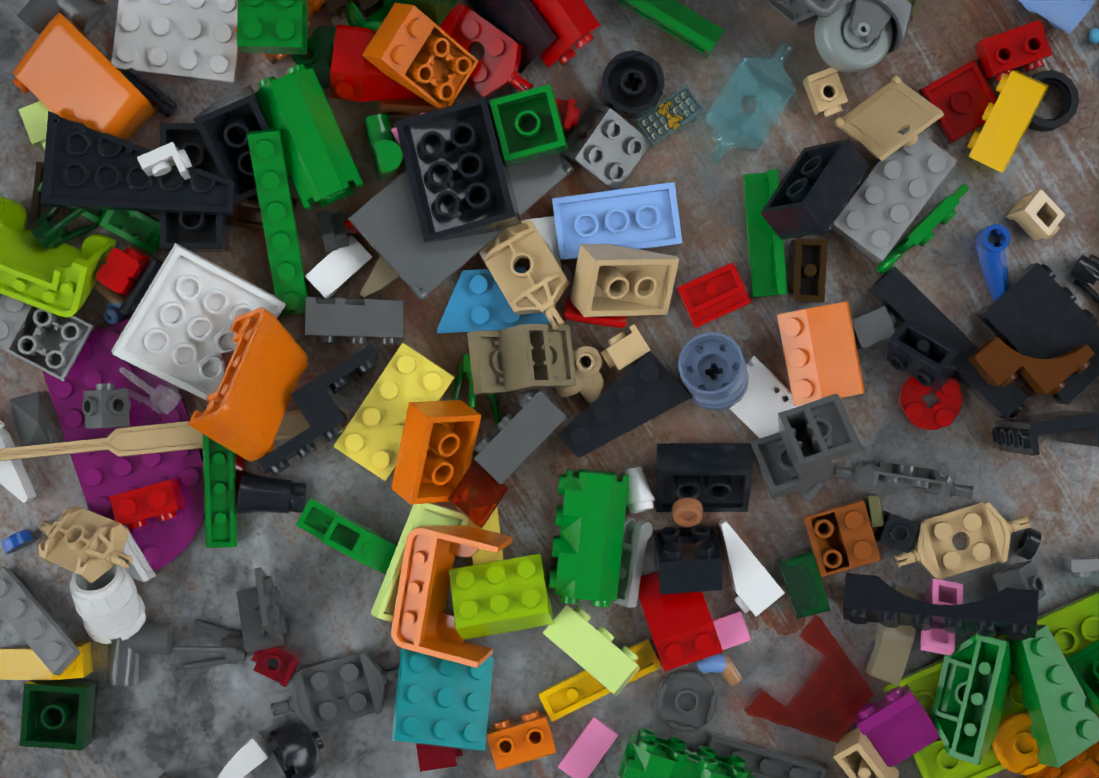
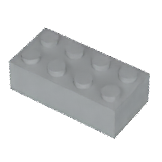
[830,128,957,263]

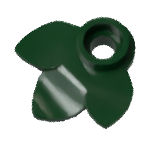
[292,26,336,88]

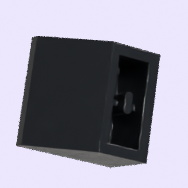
[653,525,722,595]

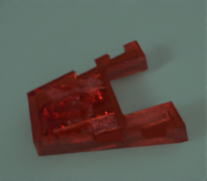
[744,614,874,743]

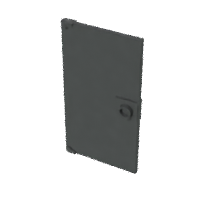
[348,90,574,301]

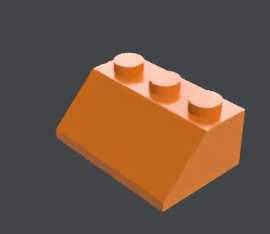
[777,301,865,406]

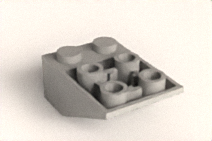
[0,295,94,381]

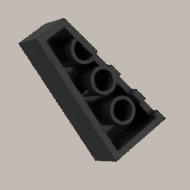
[557,351,692,458]

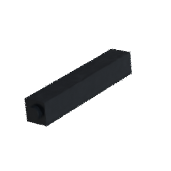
[868,266,1028,419]

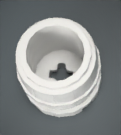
[70,564,146,644]

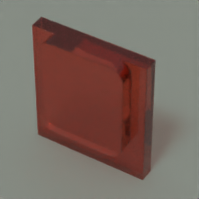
[448,460,509,529]

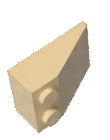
[570,244,679,317]

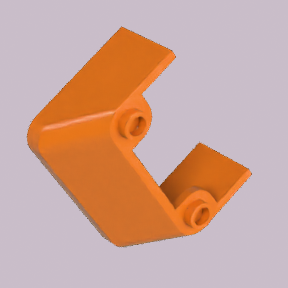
[391,525,513,668]

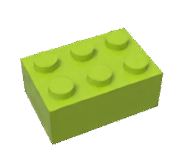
[449,553,554,640]

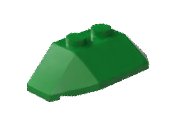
[931,634,1012,765]

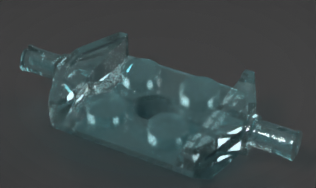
[705,42,796,165]

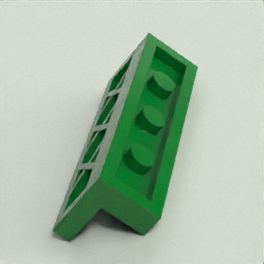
[613,0,724,58]
[742,169,787,298]

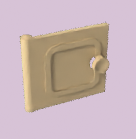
[834,75,944,161]

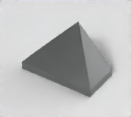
[9,392,54,447]

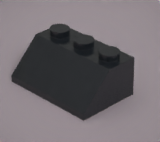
[193,85,292,203]
[655,443,753,512]

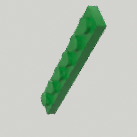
[247,128,308,316]

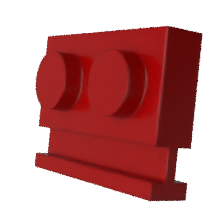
[676,262,752,329]

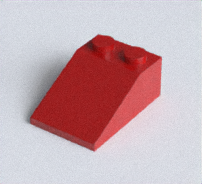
[638,571,723,672]

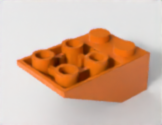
[362,3,479,109]

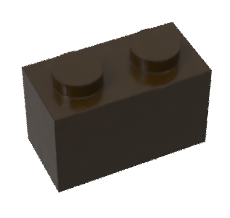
[788,238,828,304]

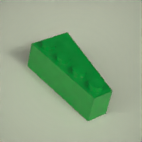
[1005,625,1099,768]

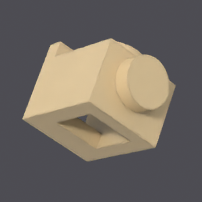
[803,67,848,118]
[1006,189,1065,241]
[600,324,651,370]

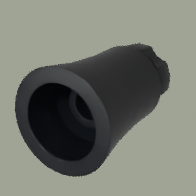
[238,471,307,514]

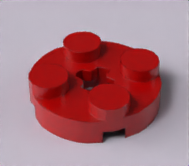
[898,376,962,430]

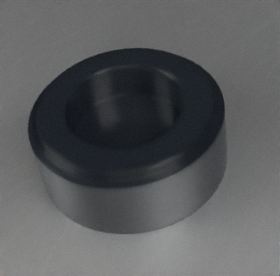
[1016,528,1042,560]

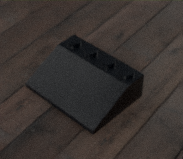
[395,96,522,243]

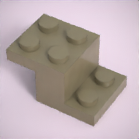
[467,324,577,395]

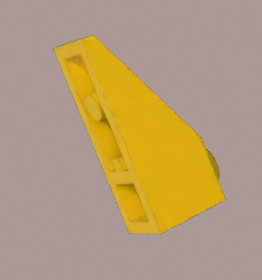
[0,641,93,680]

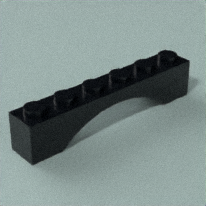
[843,573,1039,640]

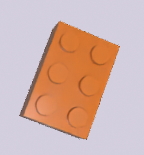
[391,400,481,505]

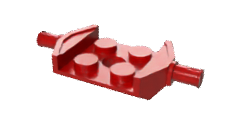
[439,4,534,98]

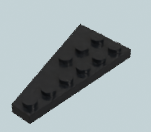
[40,111,236,216]

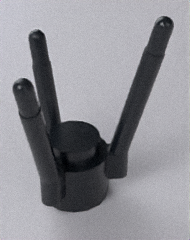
[1070,254,1099,304]

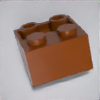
[803,498,881,577]

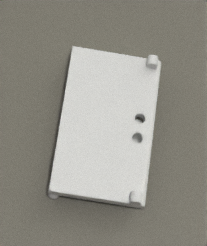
[729,356,801,439]

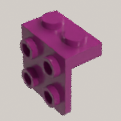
[855,684,939,767]

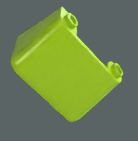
[0,196,117,317]

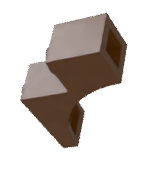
[967,337,1095,395]

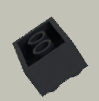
[760,138,869,240]

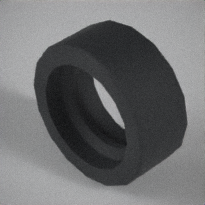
[1028,70,1079,132]

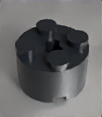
[601,50,665,119]

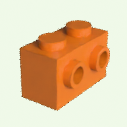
[486,709,556,770]

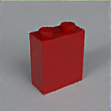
[530,0,601,68]

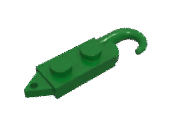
[876,183,969,274]

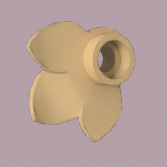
[555,346,604,403]

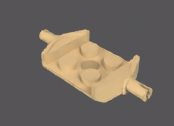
[479,221,570,329]
[894,501,1030,580]
[38,506,133,583]

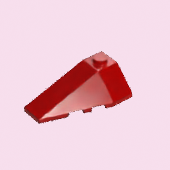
[330,24,421,102]

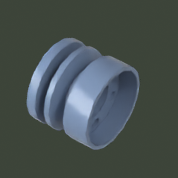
[678,332,749,411]

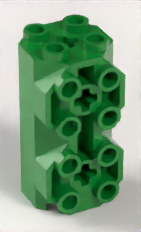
[255,64,365,211]
[549,468,629,607]
[617,728,754,778]

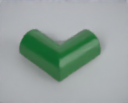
[364,114,403,182]

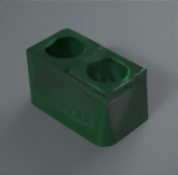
[777,547,830,619]

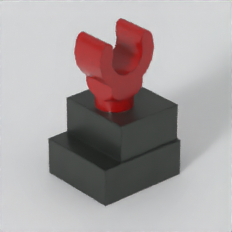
[316,210,361,252]

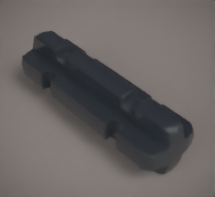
[124,68,177,117]

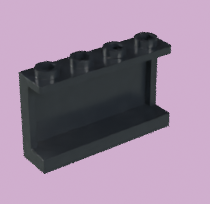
[976,263,1099,404]
[992,410,1099,456]

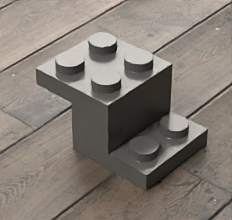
[750,394,861,499]

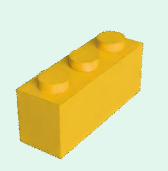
[967,70,1049,173]

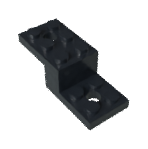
[257,344,379,476]

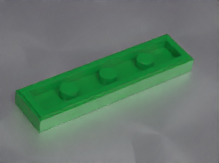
[202,434,238,548]

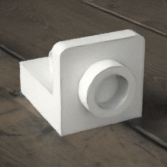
[137,142,192,180]

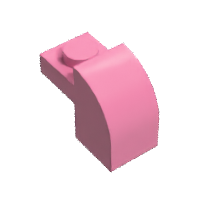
[921,578,963,656]

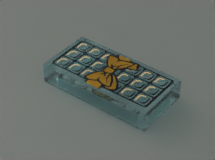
[636,85,704,147]

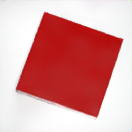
[919,59,997,144]

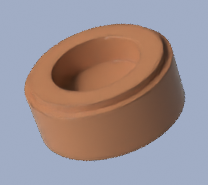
[672,498,703,527]

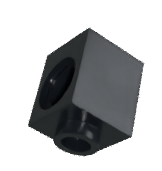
[874,510,919,553]

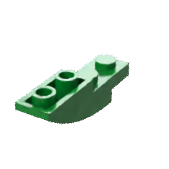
[295,497,398,575]

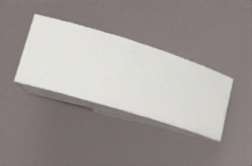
[217,732,273,778]

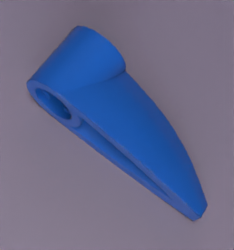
[975,224,1010,302]

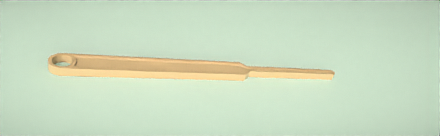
[0,406,350,461]

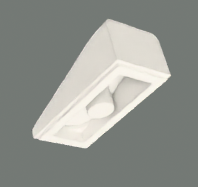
[305,235,373,299]

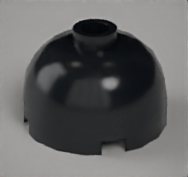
[267,722,324,778]

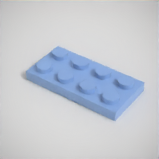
[552,182,683,260]

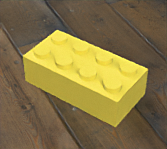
[333,343,456,481]

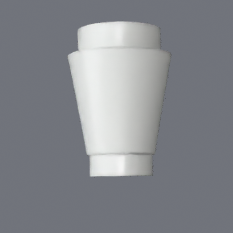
[624,467,655,514]

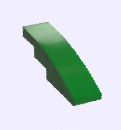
[37,182,160,254]

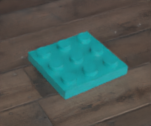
[391,648,494,751]

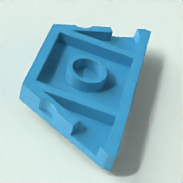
[437,267,550,334]

